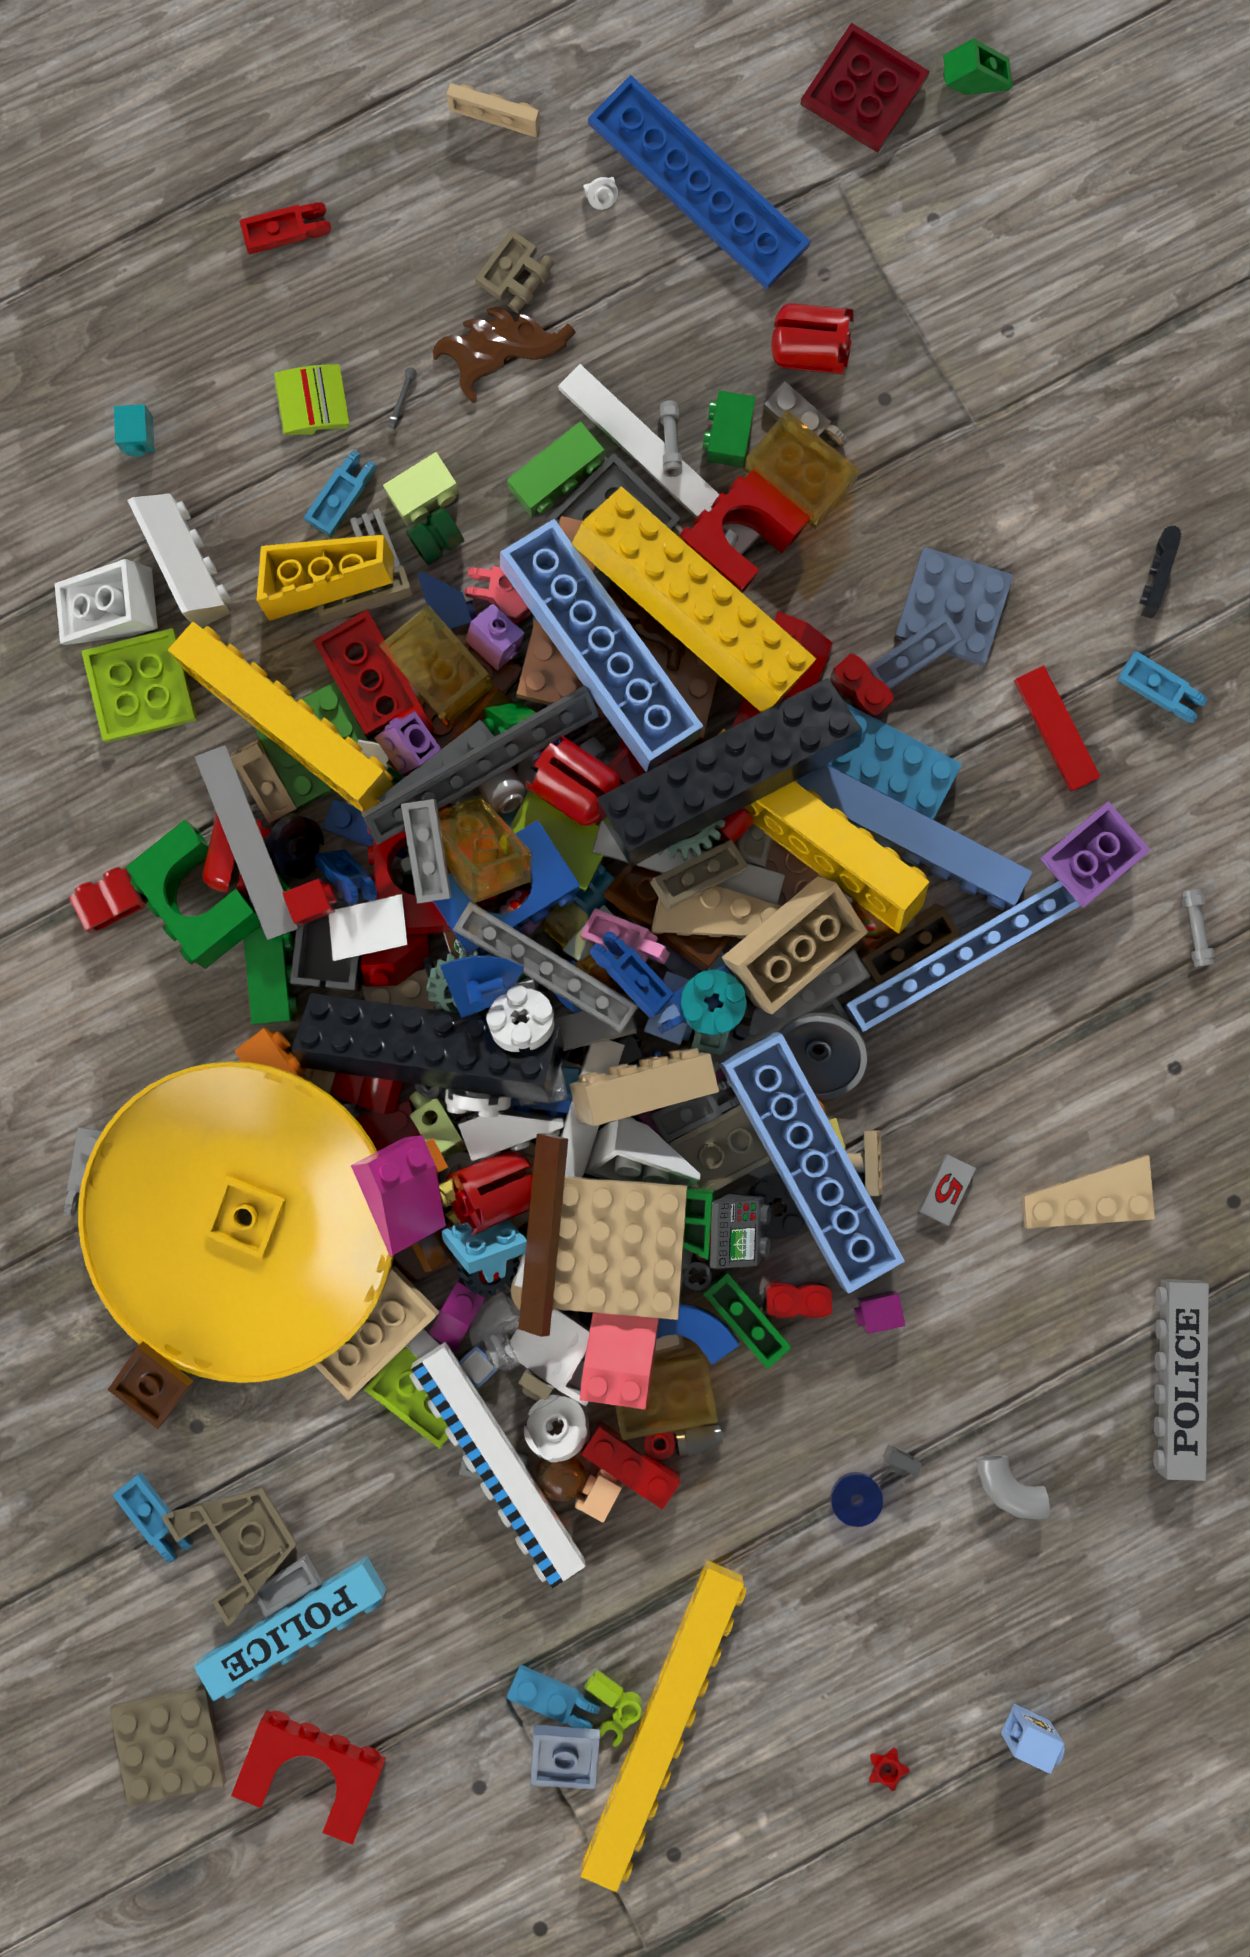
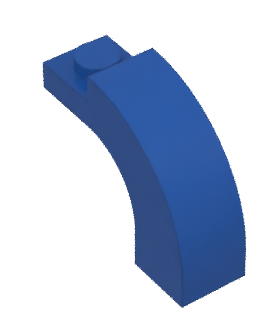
[657,1303,740,1365]

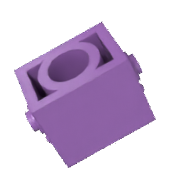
[466,604,525,670]
[375,711,441,775]

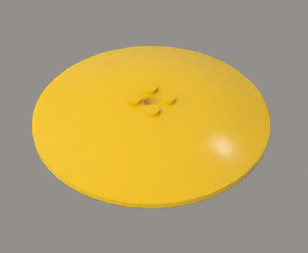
[78,1061,394,1383]

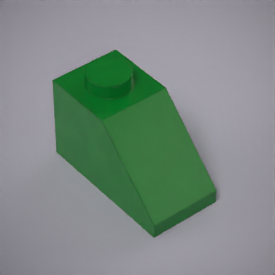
[943,38,1013,95]

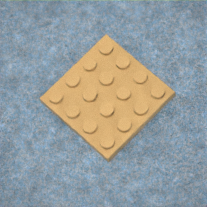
[552,1176,688,1320]

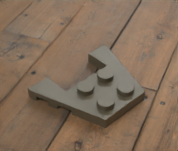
[161,1487,297,1627]

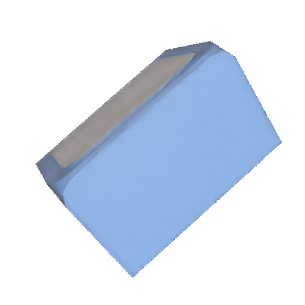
[459,1342,501,1388]

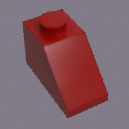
[361,935,431,987]

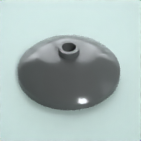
[778,1013,867,1100]

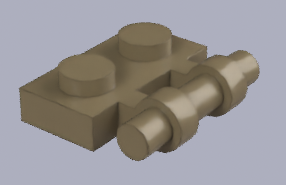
[475,229,554,313]

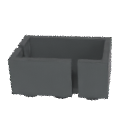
[290,891,370,992]

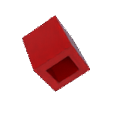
[282,879,337,926]

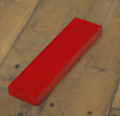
[1014,665,1101,792]

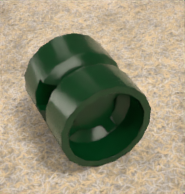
[405,506,465,566]

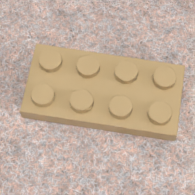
[315,1266,439,1401]

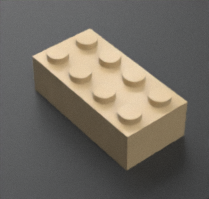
[721,876,868,1015]
[569,1047,719,1126]

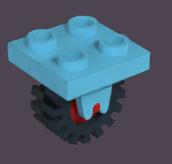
[441,1220,527,1297]

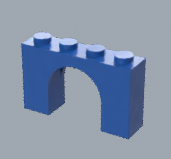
[433,820,580,956]

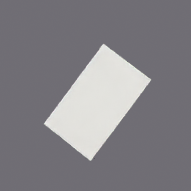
[329,894,407,961]

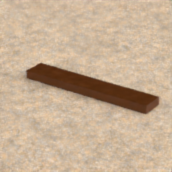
[518,1133,568,1337]

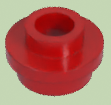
[644,1426,676,1460]

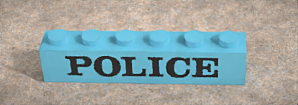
[194,1556,387,1701]

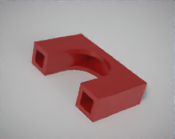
[678,470,811,593]
[367,803,453,935]
[231,1710,386,1845]

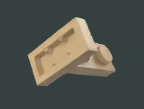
[230,738,296,823]

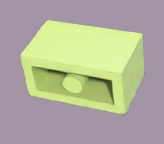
[383,452,459,526]

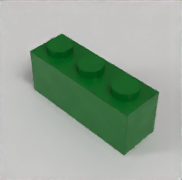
[243,927,299,1026]
[702,1269,792,1369]

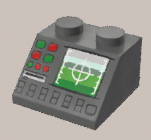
[710,1194,771,1269]

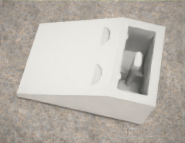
[458,1109,565,1161]
[504,1309,590,1406]

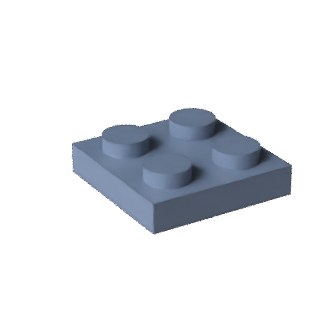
[530,1725,600,1790]

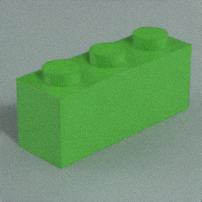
[507,421,605,518]

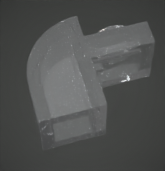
[470,1292,520,1371]

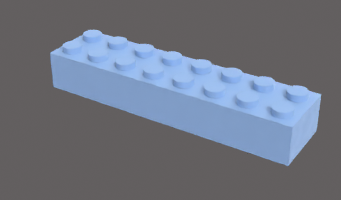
[500,519,703,772]
[719,1031,905,1294]

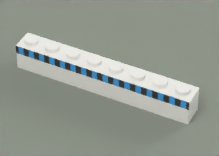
[410,1342,585,1589]

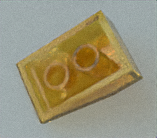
[379,605,494,726]
[438,796,532,904]

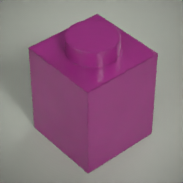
[854,1290,906,1334]

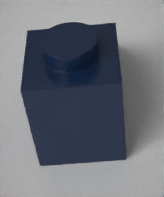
[417,572,477,641]

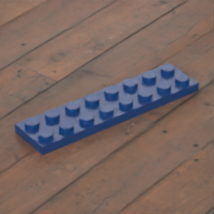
[588,75,811,290]

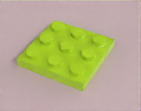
[81,628,197,744]

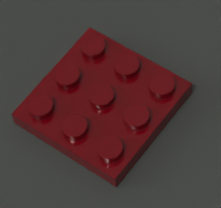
[800,22,930,153]

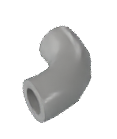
[976,1455,1050,1520]

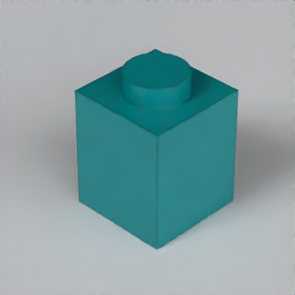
[113,404,155,457]

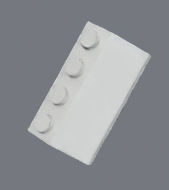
[127,494,231,628]

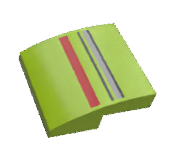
[274,364,349,435]

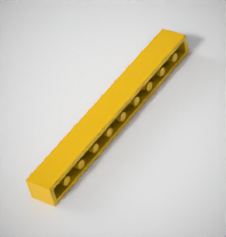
[580,1560,747,1893]

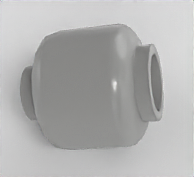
[478,767,526,813]

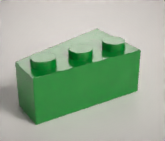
[683,1187,715,1260]

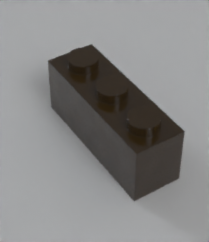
[856,903,961,985]

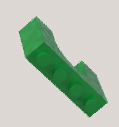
[126,819,261,969]

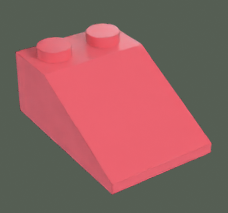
[579,1312,659,1409]

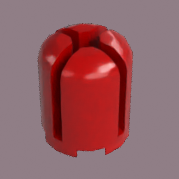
[771,303,854,375]
[527,736,620,827]
[203,812,271,897]
[446,1150,533,1235]

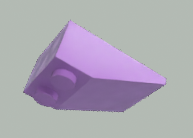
[1040,801,1150,908]

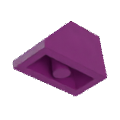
[429,1278,488,1350]

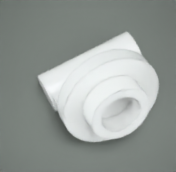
[583,177,618,210]

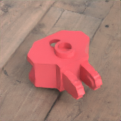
[464,566,532,625]

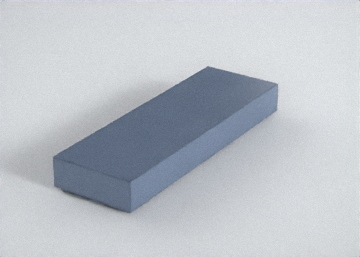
[868,613,965,689]

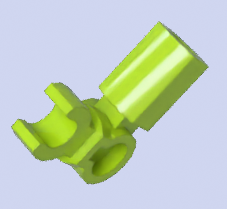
[584,1669,642,1747]

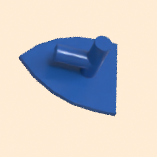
[440,956,524,1018]

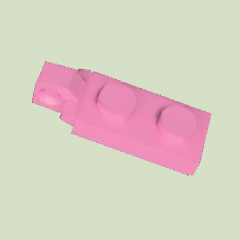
[580,908,670,964]

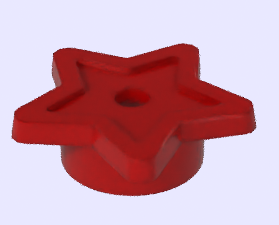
[869,1747,910,1791]

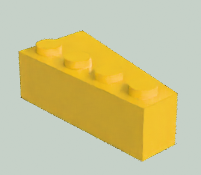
[256,534,394,621]

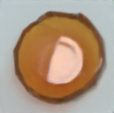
[536,1456,586,1502]

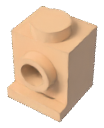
[575,1469,622,1523]

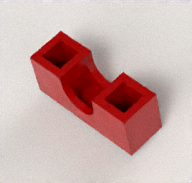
[581,1420,681,1510]

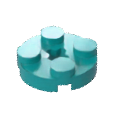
[680,970,746,1036]

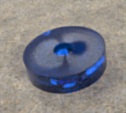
[830,1472,883,1527]

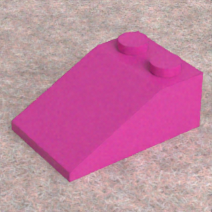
[351,1135,446,1256]

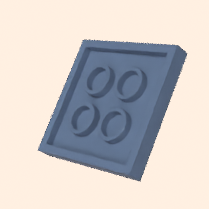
[894,547,1013,666]

